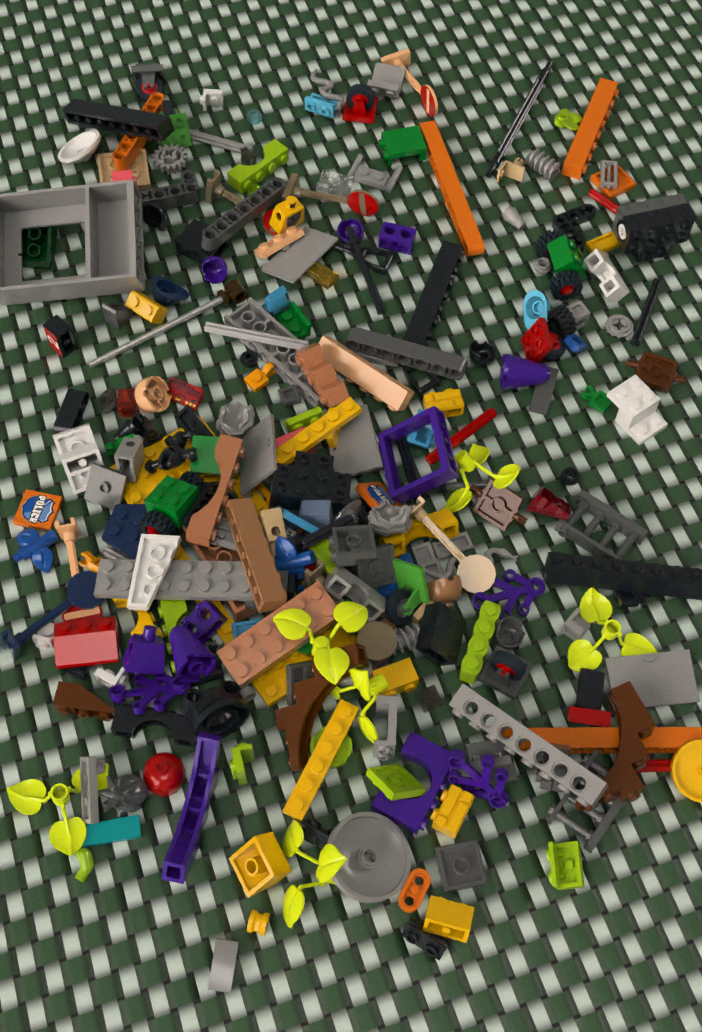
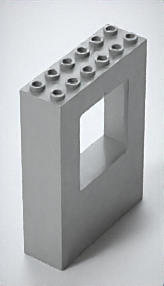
[0,179,145,306]

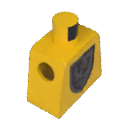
[269,196,304,234]

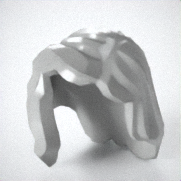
[215,400,255,438]
[367,502,413,536]

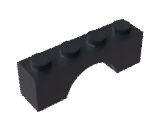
[111,704,198,747]

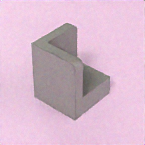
[561,607,591,641]

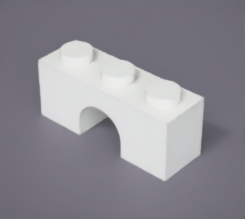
[584,249,630,303]

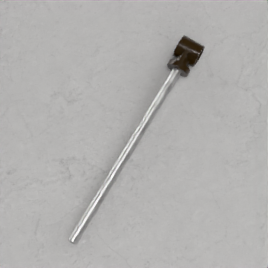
[88,279,248,369]

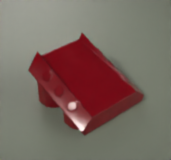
[526,487,572,520]

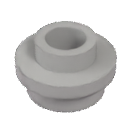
[534,257,551,274]

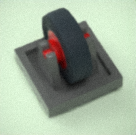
[131,63,166,102]
[478,645,533,700]

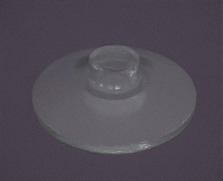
[334,499,362,526]

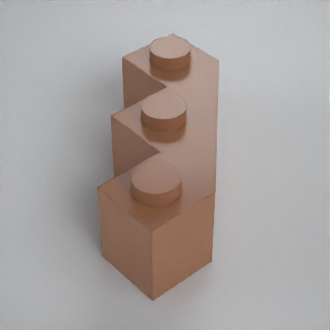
[295,343,349,408]

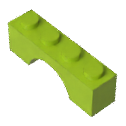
[227,139,289,194]
[157,599,189,673]

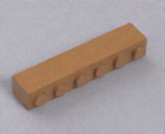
[224,497,287,613]

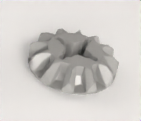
[605,314,633,339]

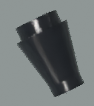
[114,418,142,441]

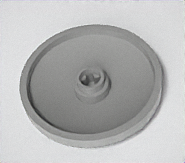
[327,812,411,904]

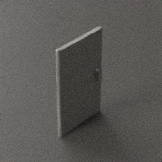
[261,226,339,284]
[328,404,384,476]
[239,414,277,496]
[605,649,700,711]

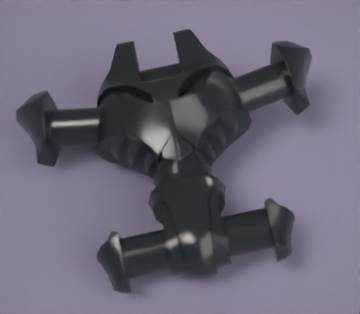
[144,429,198,474]

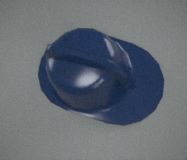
[151,276,189,304]

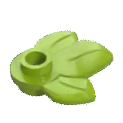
[554,109,583,131]

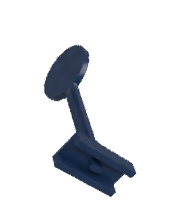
[0,571,105,662]

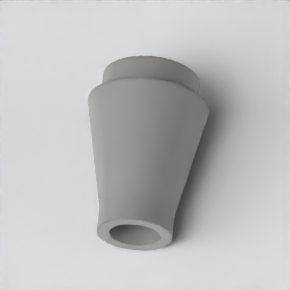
[502,206,526,230]

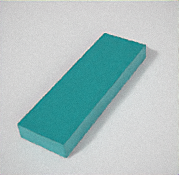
[81,814,142,848]

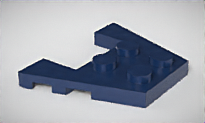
[101,504,148,559]

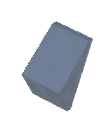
[299,500,334,529]

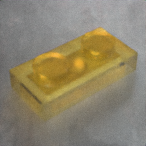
[304,261,339,290]

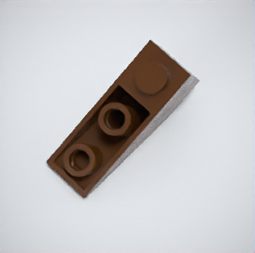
[52,681,115,721]

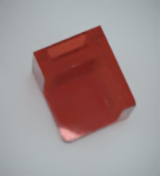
[117,389,138,418]

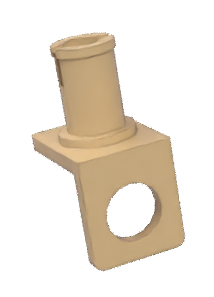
[496,157,525,183]

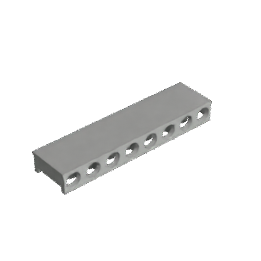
[224,297,345,409]

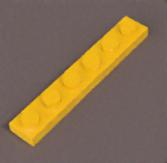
[271,397,362,476]
[282,699,359,822]

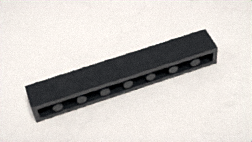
[62,99,175,141]
[403,240,464,347]
[544,552,702,600]

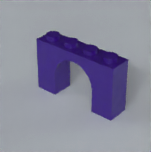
[371,732,455,835]

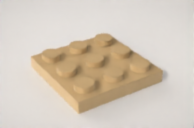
[97,149,151,190]

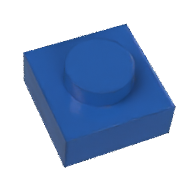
[564,334,587,353]

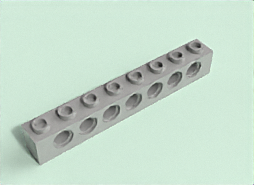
[449,684,609,808]

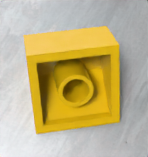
[229,832,292,898]

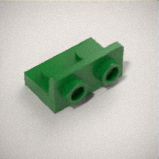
[275,301,312,340]

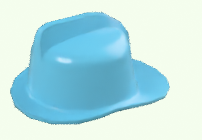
[523,290,551,330]

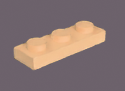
[254,226,305,259]

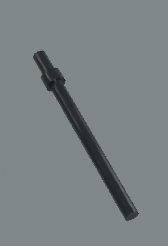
[346,226,384,315]

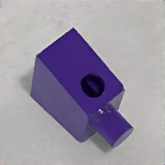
[122,625,165,674]

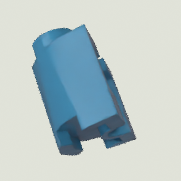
[262,285,291,317]
[407,409,435,449]

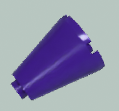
[500,354,550,390]
[169,625,217,683]

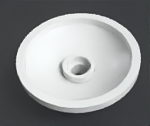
[58,130,101,164]

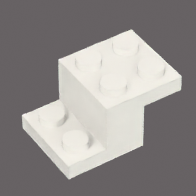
[607,374,668,446]
[52,423,104,495]

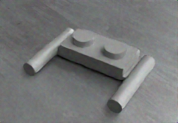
[346,154,403,193]

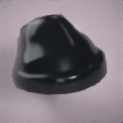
[142,201,167,231]

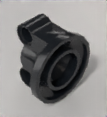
[179,680,250,739]

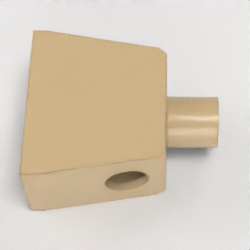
[258,507,287,558]

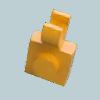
[244,362,276,393]
[78,551,104,573]

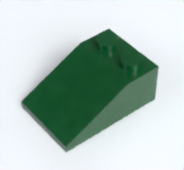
[19,226,58,268]

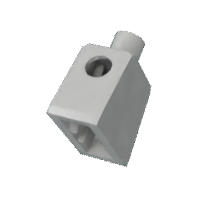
[114,435,145,483]

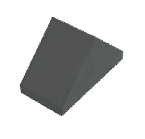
[102,303,135,330]

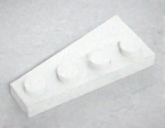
[127,534,182,611]

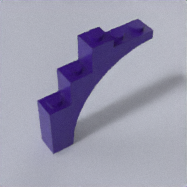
[162,732,221,884]

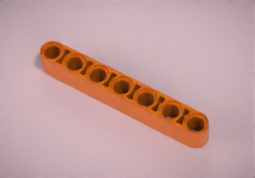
[112,92,165,171]

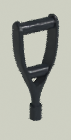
[334,243,396,275]
[402,365,441,397]

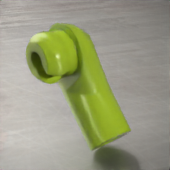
[74,848,94,883]

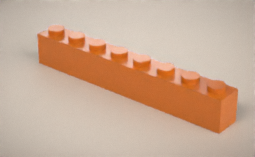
[561,77,619,180]

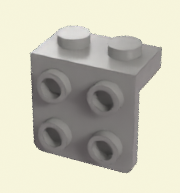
[367,62,406,99]

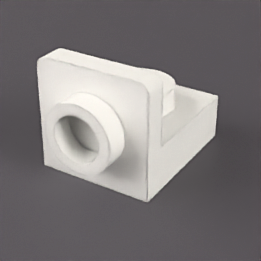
[200,89,224,111]
[32,622,55,650]
[94,667,129,688]

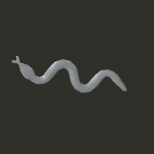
[310,69,345,111]
[424,548,518,579]

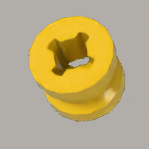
[247,909,270,936]

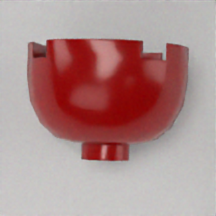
[143,752,186,797]

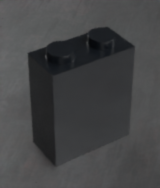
[175,219,229,264]
[415,602,466,666]

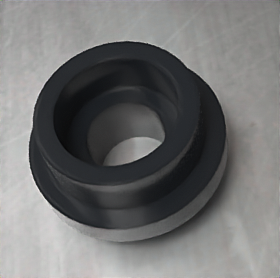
[240,351,258,368]
[561,467,580,485]

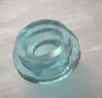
[246,109,262,124]

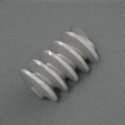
[524,148,561,182]
[393,623,420,657]

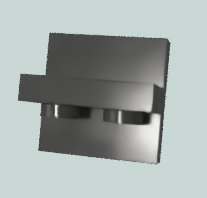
[349,543,397,588]
[466,737,517,784]

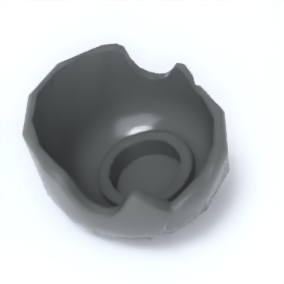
[494,616,525,649]

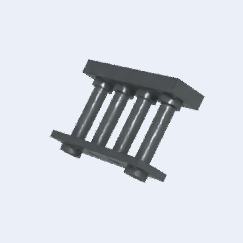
[555,490,648,560]
[547,749,624,853]

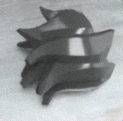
[98,774,148,817]

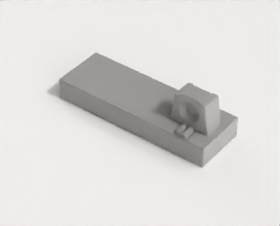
[80,756,105,824]

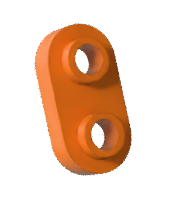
[398,868,431,913]

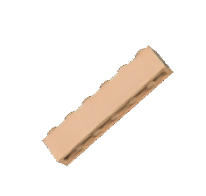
[318,336,415,412]

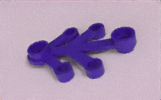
[472,569,545,620]
[109,671,191,714]
[447,749,509,809]

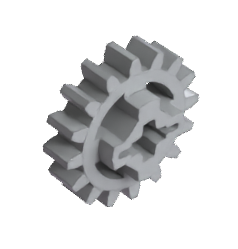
[152,143,188,174]

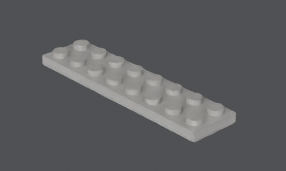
[94,559,254,601]

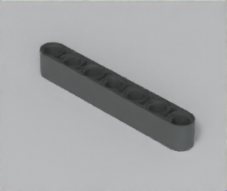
[201,177,285,251]
[345,327,468,380]

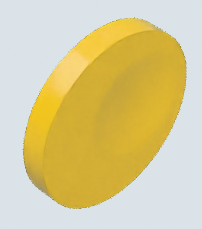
[670,739,702,803]

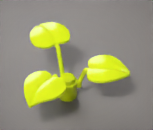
[443,443,521,513]
[568,588,658,672]
[273,601,368,685]
[330,668,388,744]
[7,763,109,856]
[282,820,347,928]

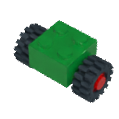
[536,229,587,301]
[138,471,209,536]

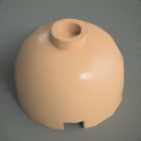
[134,376,171,413]

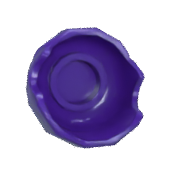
[337,218,364,244]
[201,256,228,284]

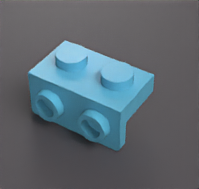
[304,93,339,119]

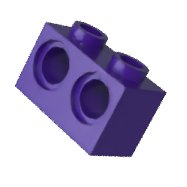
[378,221,417,255]
[181,600,228,644]

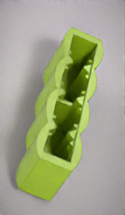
[459,600,501,685]

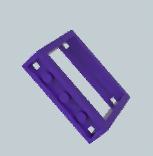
[378,406,459,504]

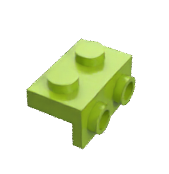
[283,406,323,433]
[229,743,255,786]
[546,841,585,890]

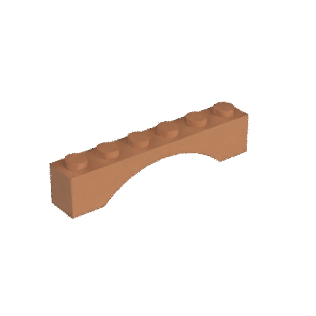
[186,434,245,548]

